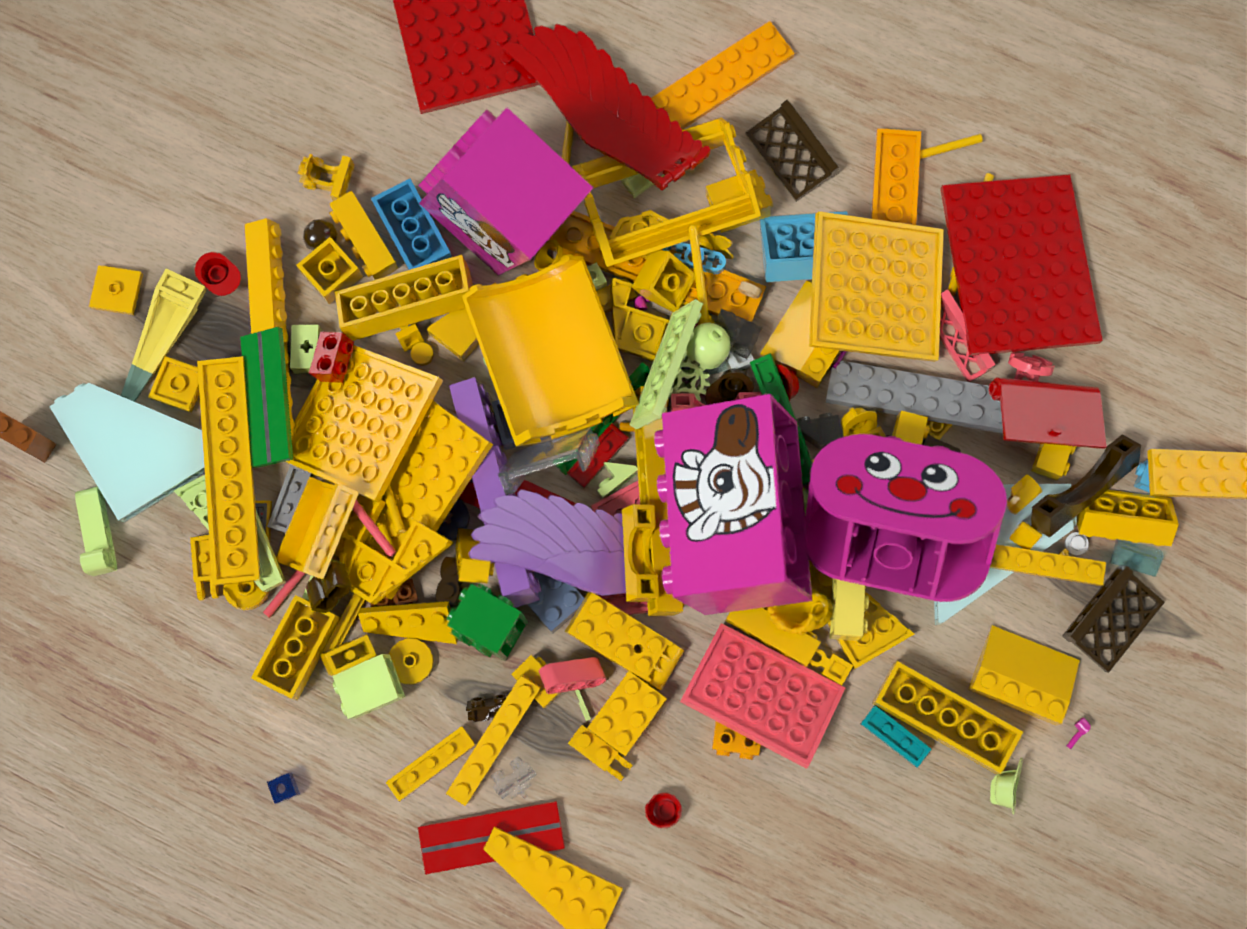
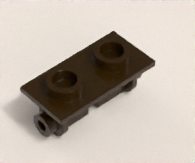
[466,694,508,722]

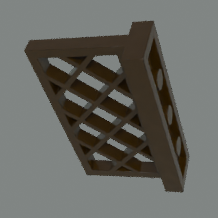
[745,99,839,202]
[1062,566,1165,673]

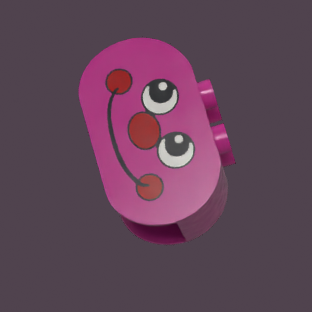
[805,434,1007,602]

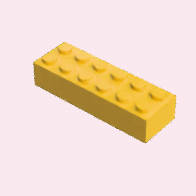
[335,255,473,341]
[871,661,1023,774]

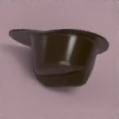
[705,368,754,405]

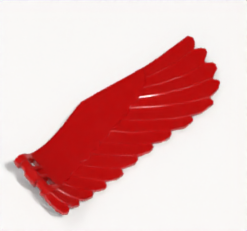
[503,24,711,191]

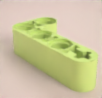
[75,487,117,577]

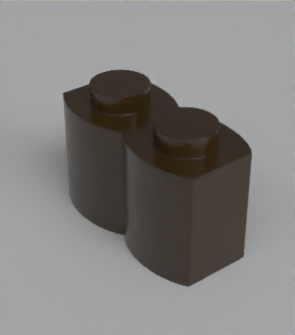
[436,556,463,607]
[306,561,351,613]

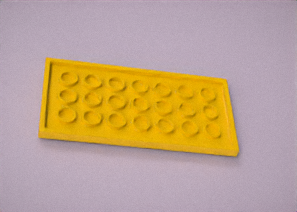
[334,400,493,599]

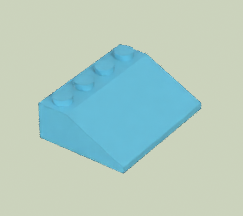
[760,211,848,282]

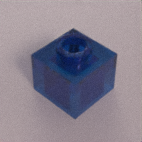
[267,773,300,804]

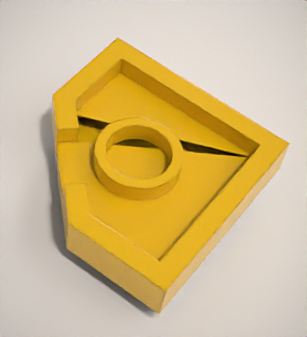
[609,210,669,259]

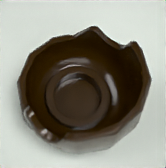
[303,219,337,250]

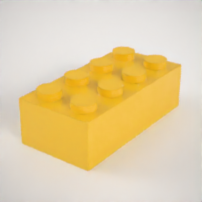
[251,595,340,701]

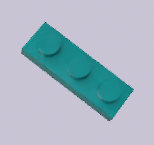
[860,705,931,768]

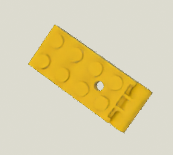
[564,592,684,691]

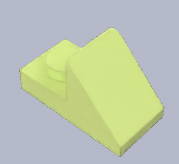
[597,462,638,499]

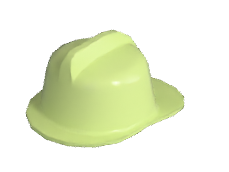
[990,757,1023,815]

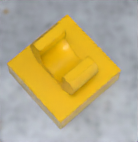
[395,324,424,352]

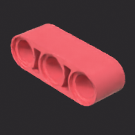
[539,657,606,694]

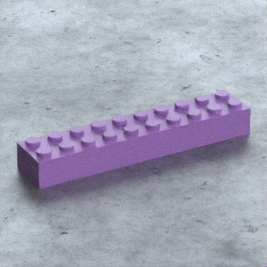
[449,377,541,608]

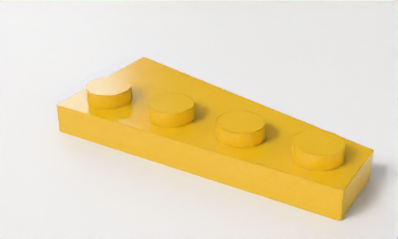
[358,601,458,644]

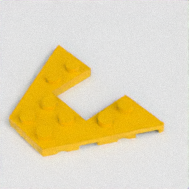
[340,494,453,604]

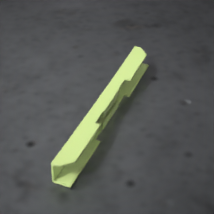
[575,690,591,721]

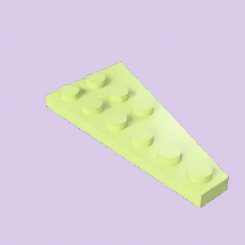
[174,475,286,592]

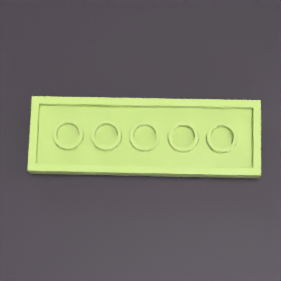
[630,299,703,429]

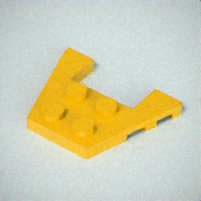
[611,278,688,362]

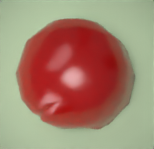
[645,792,682,829]

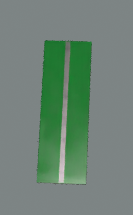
[240,327,293,468]

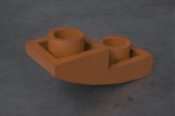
[369,579,418,607]

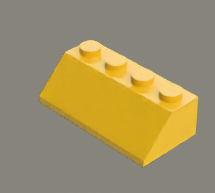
[1077,490,1179,547]

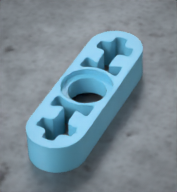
[663,242,726,274]

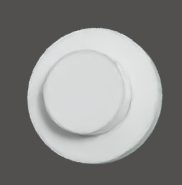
[1065,532,1089,555]

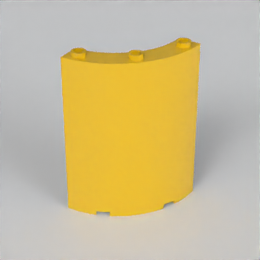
[462,254,639,447]

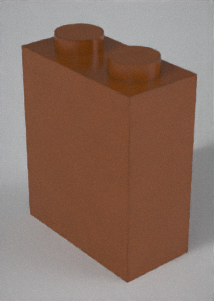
[0,411,57,463]

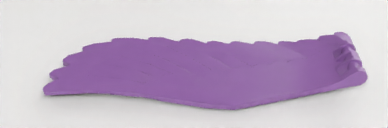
[469,490,626,596]

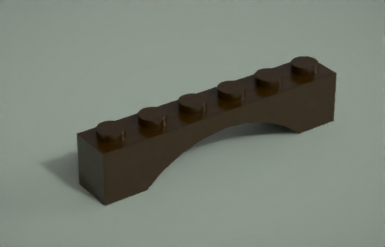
[1031,434,1141,538]

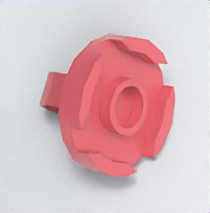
[1008,352,1055,381]

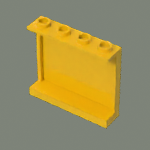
[276,476,359,580]

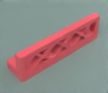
[939,290,996,382]

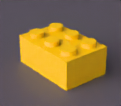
[588,671,667,757]

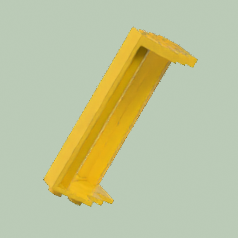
[572,117,763,267]

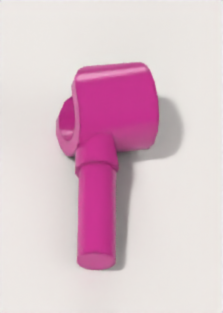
[634,296,650,311]
[1066,718,1091,749]

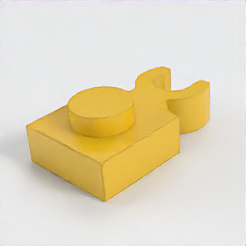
[809,649,853,686]

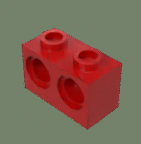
[309,332,354,383]

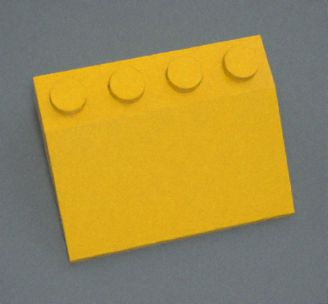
[760,281,840,388]
[968,625,1080,725]

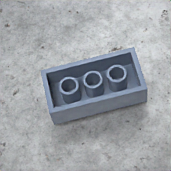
[494,564,584,634]

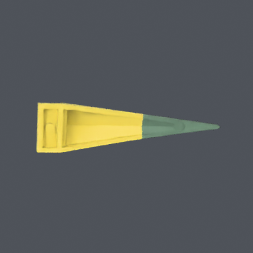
[121,269,207,402]

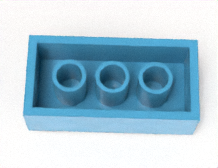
[371,178,452,270]

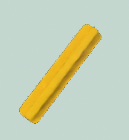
[323,593,365,652]

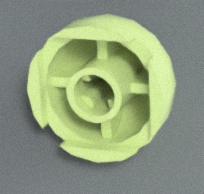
[686,323,731,369]

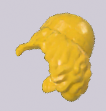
[767,588,833,636]

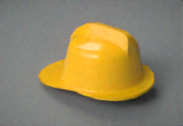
[841,407,877,437]

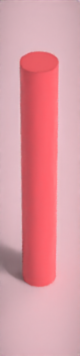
[352,500,397,558]
[263,570,306,618]

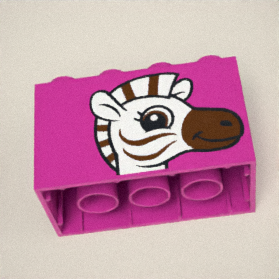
[418,107,593,276]
[654,394,812,615]

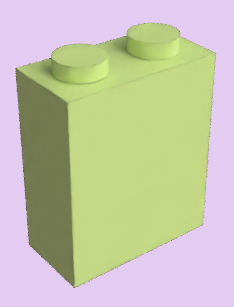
[333,654,406,719]

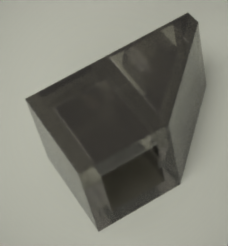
[715,309,762,359]
[797,413,843,449]

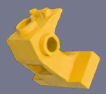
[297,154,355,201]

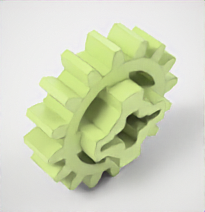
[672,356,710,401]

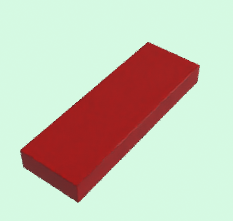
[567,423,629,488]

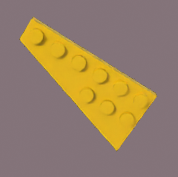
[809,560,915,670]
[484,827,623,929]

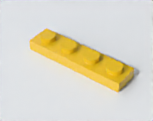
[385,726,476,802]

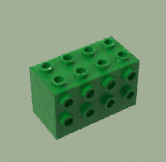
[447,583,528,662]

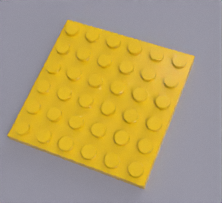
[809,211,944,362]
[285,345,443,503]

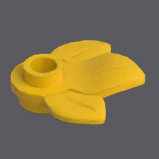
[699,233,734,259]

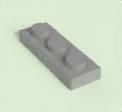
[267,464,313,533]

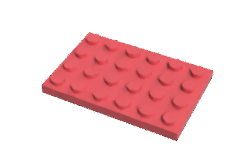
[680,623,845,769]

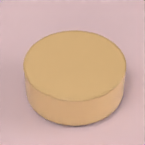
[738,281,762,299]

